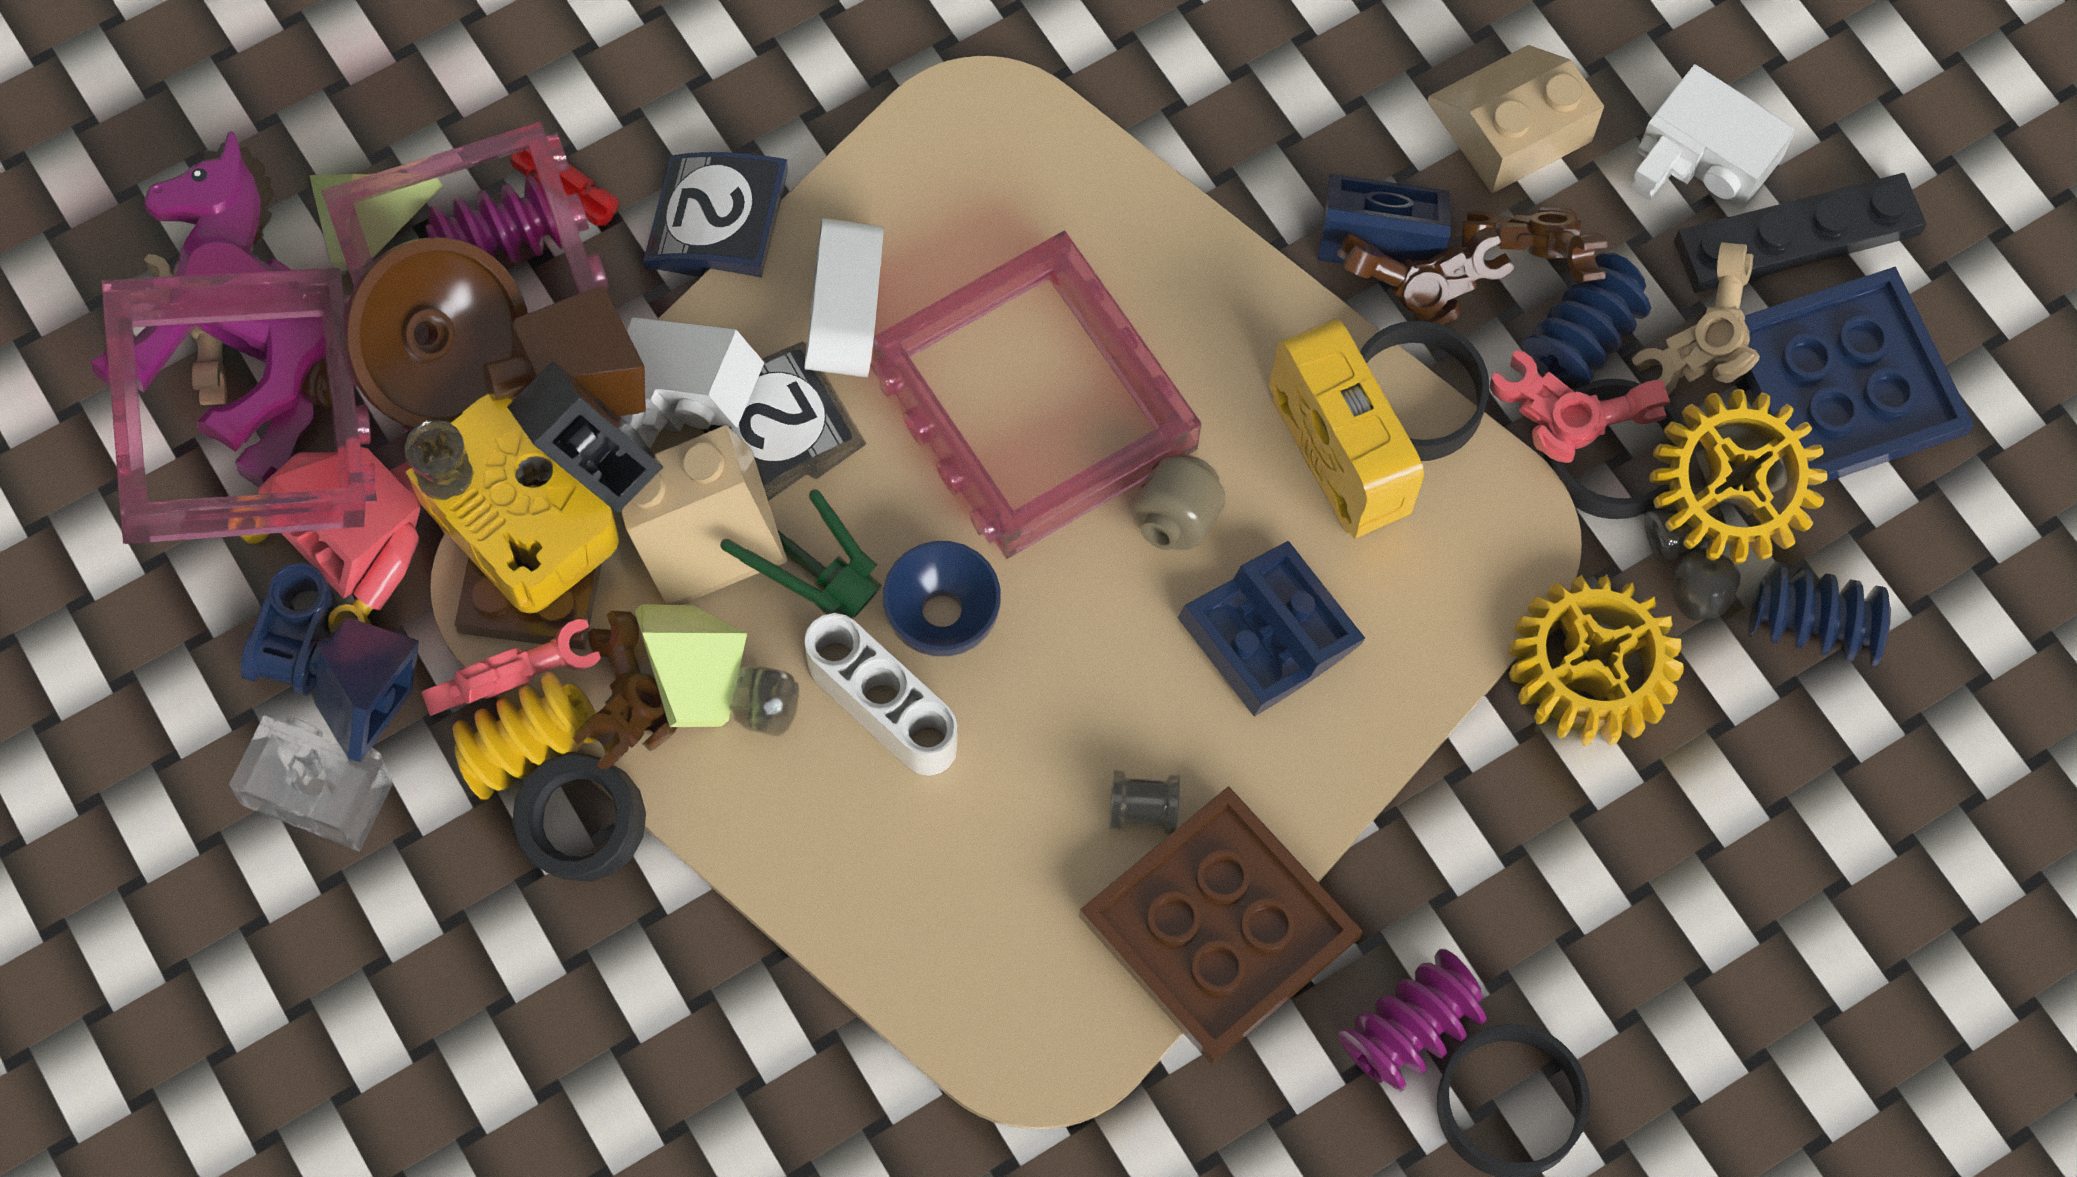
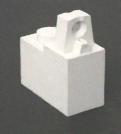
[1630,64,1796,208]
[620,317,764,448]

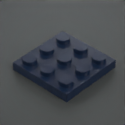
[1743,266,1975,489]

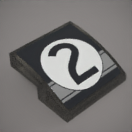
[702,341,867,501]

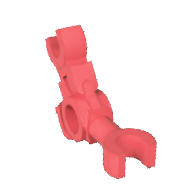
[1489,350,1670,463]
[421,619,601,716]

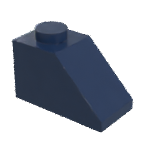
[310,617,419,762]

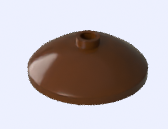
[343,237,528,432]

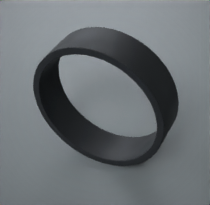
[1360,321,1489,461]
[1544,379,1683,519]
[1437,1024,1590,1177]

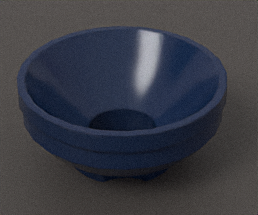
[883,541,1001,656]

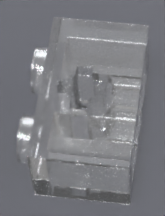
[229,715,393,852]

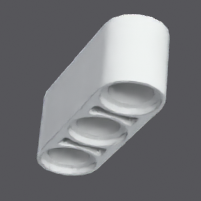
[804,218,884,378]
[804,613,958,776]

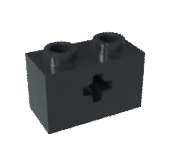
[507,361,663,513]

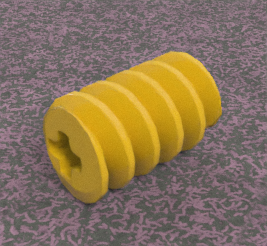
[452,672,598,800]

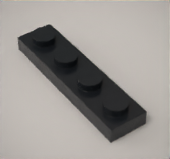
[1674,172,1927,293]

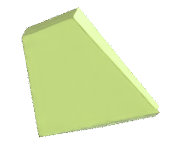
[309,174,443,271]
[635,604,747,727]

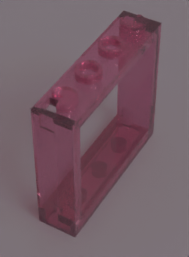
[321,121,619,435]
[870,230,1202,559]
[101,268,377,544]

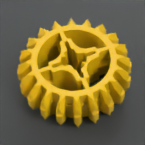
[1650,389,1827,564]
[1508,575,1684,746]

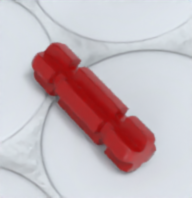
[510,139,619,226]

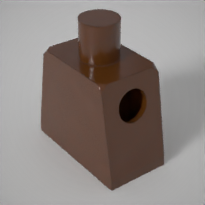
[483,286,646,416]

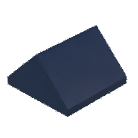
[1318,174,1451,264]

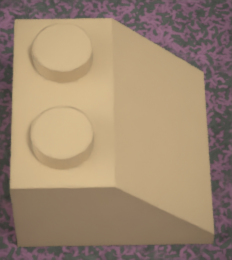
[1427,45,1604,194]
[621,425,787,605]

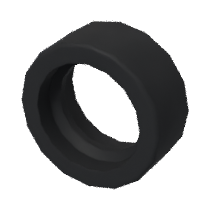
[512,753,646,882]

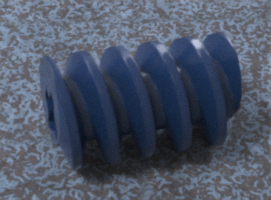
[1521,252,1652,387]
[1748,561,1891,667]

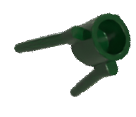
[720,489,882,619]

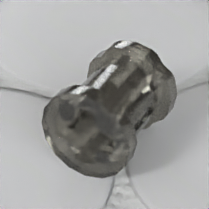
[404,420,474,500]
[1645,504,1726,564]
[1109,770,1180,834]

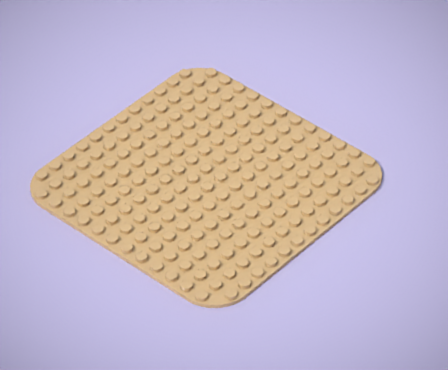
[430,56,1582,1130]

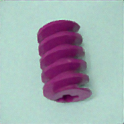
[425,176,562,263]
[1338,949,1487,1092]

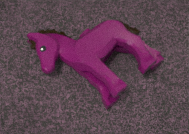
[91,131,347,487]

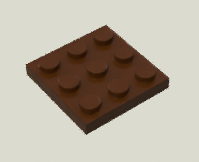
[1079,786,1363,1065]

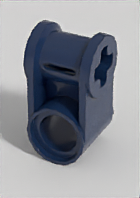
[241,563,338,696]

